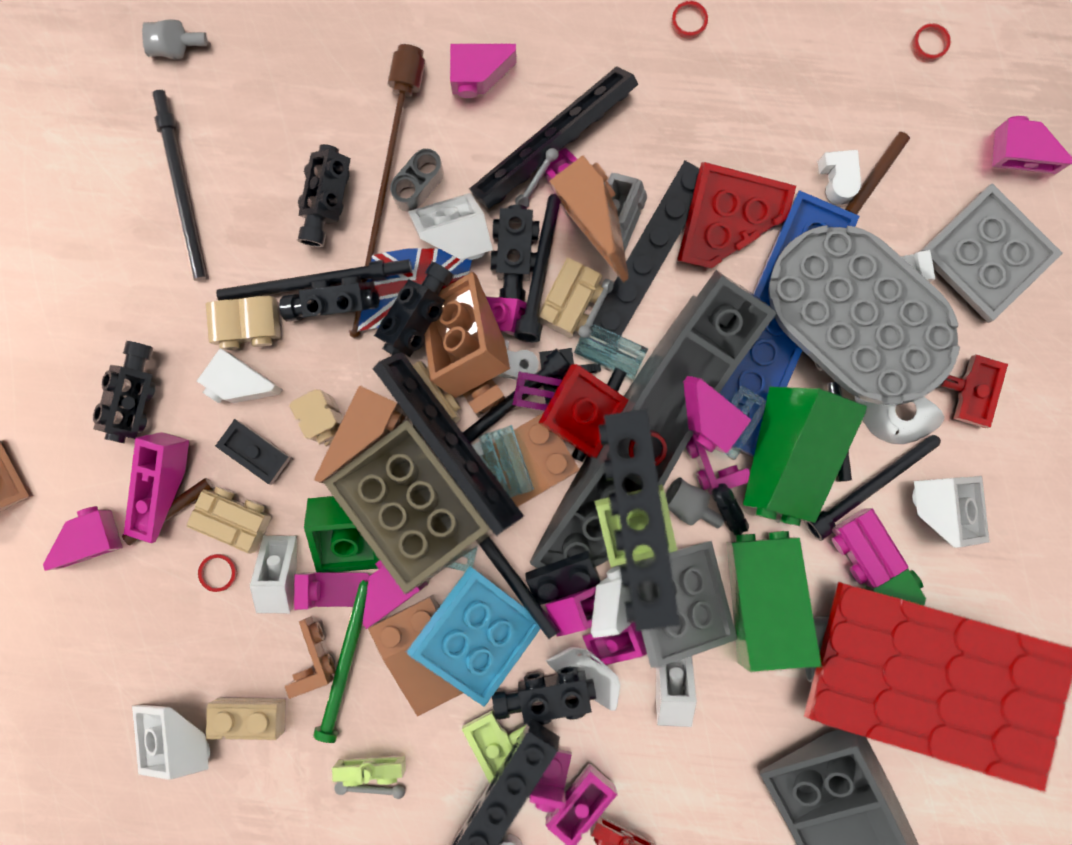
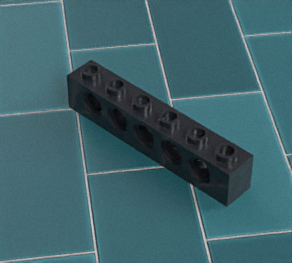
[599,409,680,631]
[451,719,560,845]

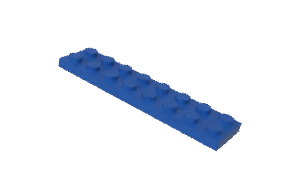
[719,190,860,457]

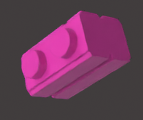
[832,508,909,588]
[545,763,618,845]

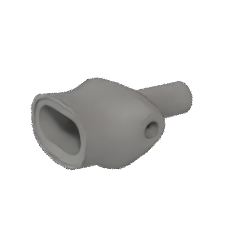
[142,19,208,59]
[665,477,724,529]

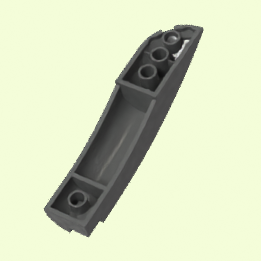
[530,270,777,568]

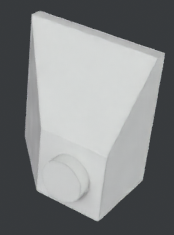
[408,193,493,260]
[912,476,990,548]
[132,705,210,780]

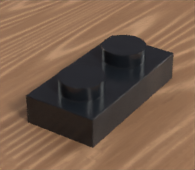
[215,419,291,485]
[525,551,601,605]

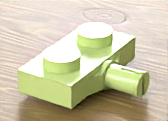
[462,710,526,783]
[332,756,406,787]

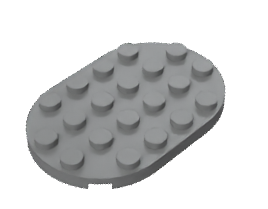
[769,225,960,405]

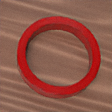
[671,1,708,38]
[913,23,951,61]
[628,430,667,465]
[198,554,237,592]

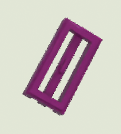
[512,371,562,411]

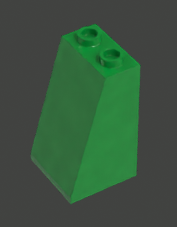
[743,387,867,527]
[726,531,821,672]

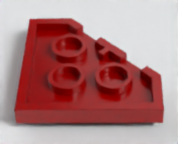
[677,162,796,268]

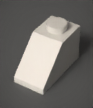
[197,348,283,403]
[250,536,297,614]
[591,564,632,638]
[656,656,697,727]

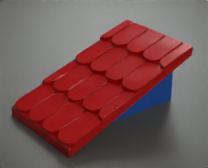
[804,582,1072,793]

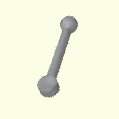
[515,148,559,207]
[578,279,613,338]
[334,781,405,799]

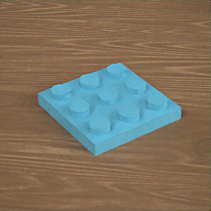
[406,566,541,707]

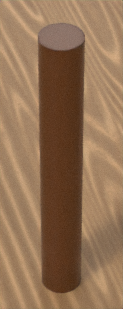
[845,132,910,215]
[122,477,214,546]

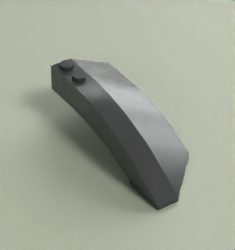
[760,729,919,845]

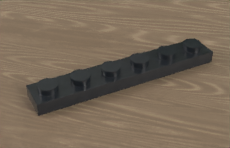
[469,66,639,209]
[591,160,700,346]
[373,352,524,536]

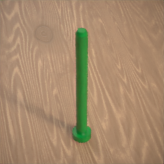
[313,580,368,743]

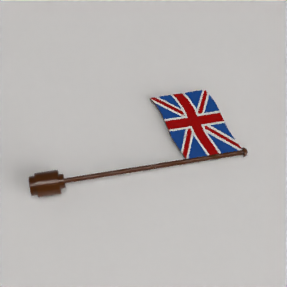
[349,44,472,338]

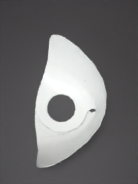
[854,396,945,444]
[546,647,620,711]

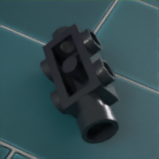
[297,144,351,247]
[491,205,539,302]
[374,261,454,357]
[279,276,380,322]
[93,340,155,444]
[492,666,597,725]

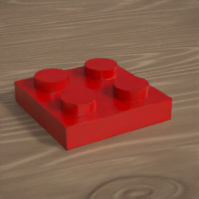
[538,364,629,458]

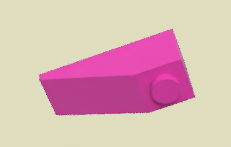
[124,432,189,544]

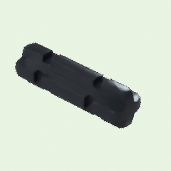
[711,483,749,535]

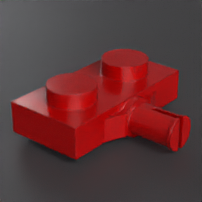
[940,354,1008,429]
[590,816,656,845]

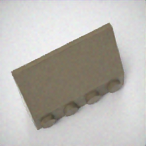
[323,420,493,594]

